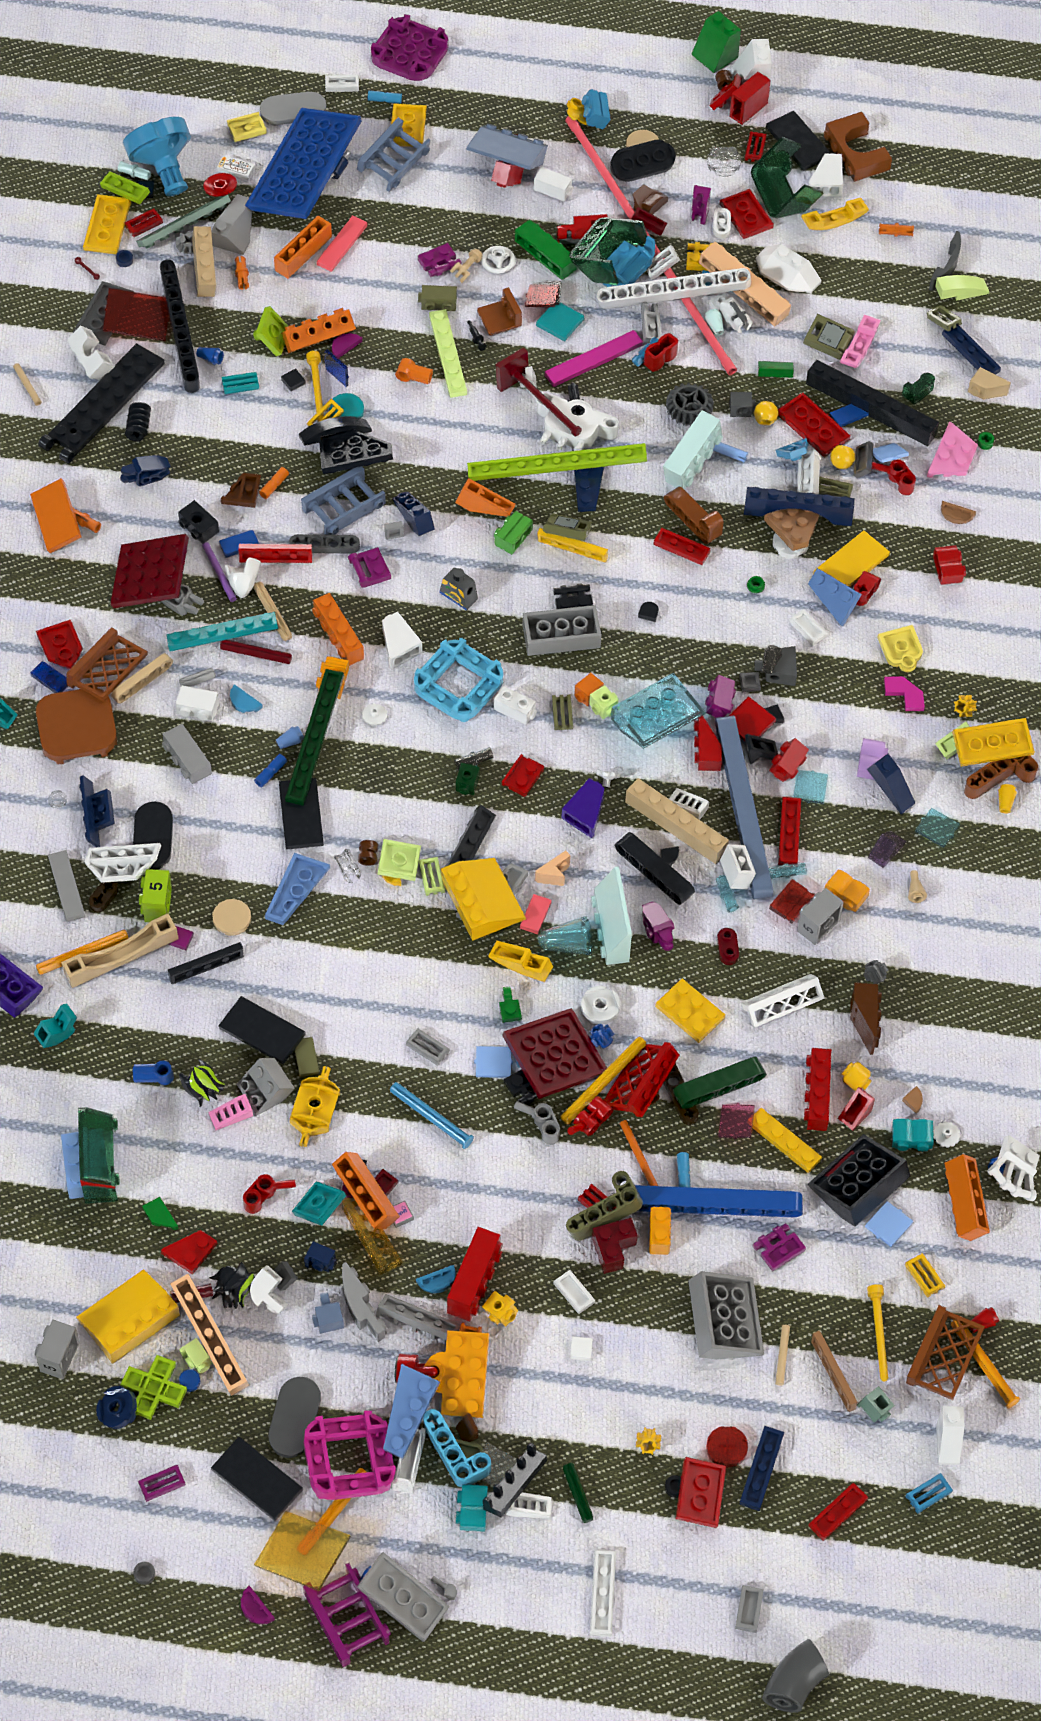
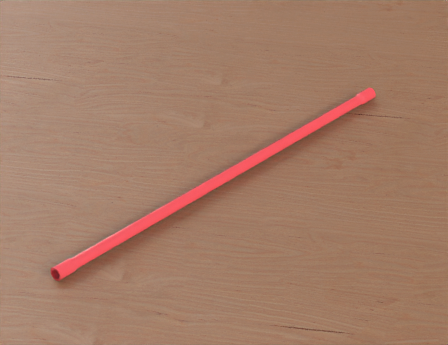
[565,116,737,375]

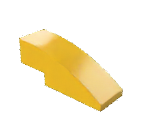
[488,941,553,982]

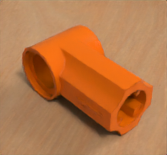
[395,358,433,384]

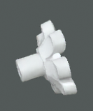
[596,770,621,787]

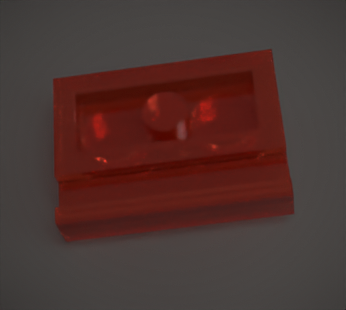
[769,879,815,924]

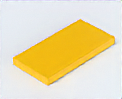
[83,194,131,254]
[813,530,890,587]
[952,718,1035,767]

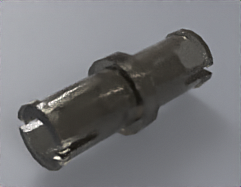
[454,747,494,771]

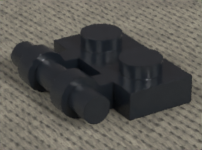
[553,583,593,609]
[504,1069,537,1104]

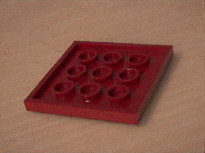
[110,534,189,608]
[502,1008,607,1099]

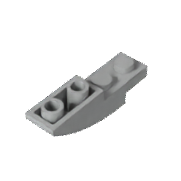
[342,1262,386,1342]

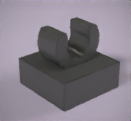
[273,1261,298,1291]

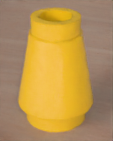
[998,784,1017,814]

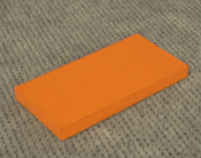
[30,478,82,553]

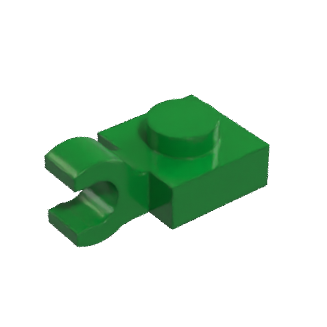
[499,986,522,1023]

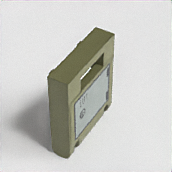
[803,313,855,360]
[543,514,592,541]

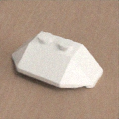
[756,244,822,293]
[84,843,161,883]

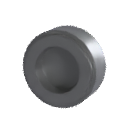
[133,1562,155,1585]

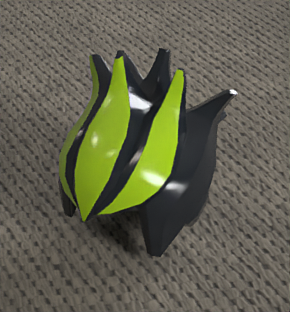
[179,1059,225,1107]
[209,1262,255,1309]

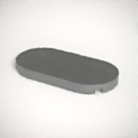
[268,1377,321,1458]

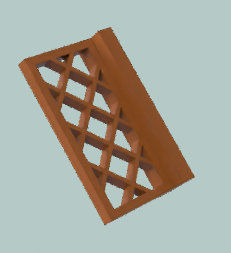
[66,627,148,701]
[906,1305,985,1400]

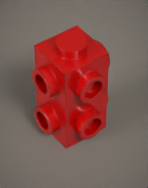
[769,738,809,782]

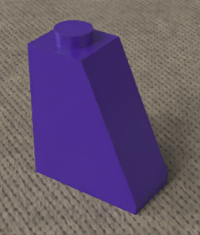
[561,778,605,838]

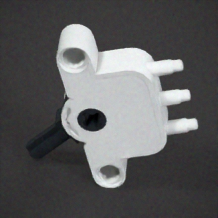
[537,383,619,451]

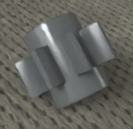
[863,960,889,984]

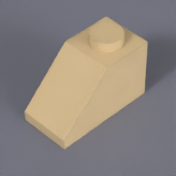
[968,367,1011,400]

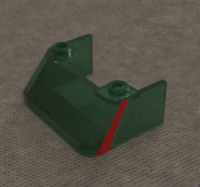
[78,1107,120,1204]

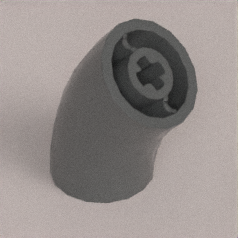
[762,1639,829,1713]

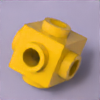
[482,1291,518,1327]

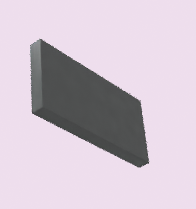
[73,281,134,345]

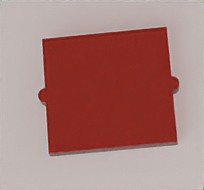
[525,284,560,307]

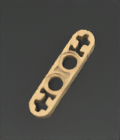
[111,653,173,704]

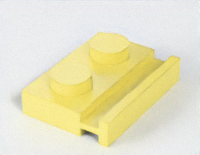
[227,112,267,142]

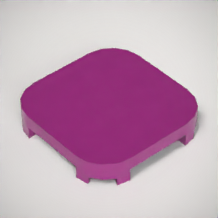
[371,14,449,81]

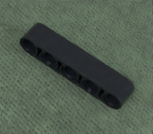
[614,832,695,905]

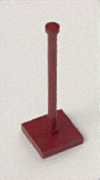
[495,347,582,437]

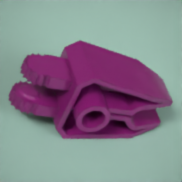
[642,901,675,951]

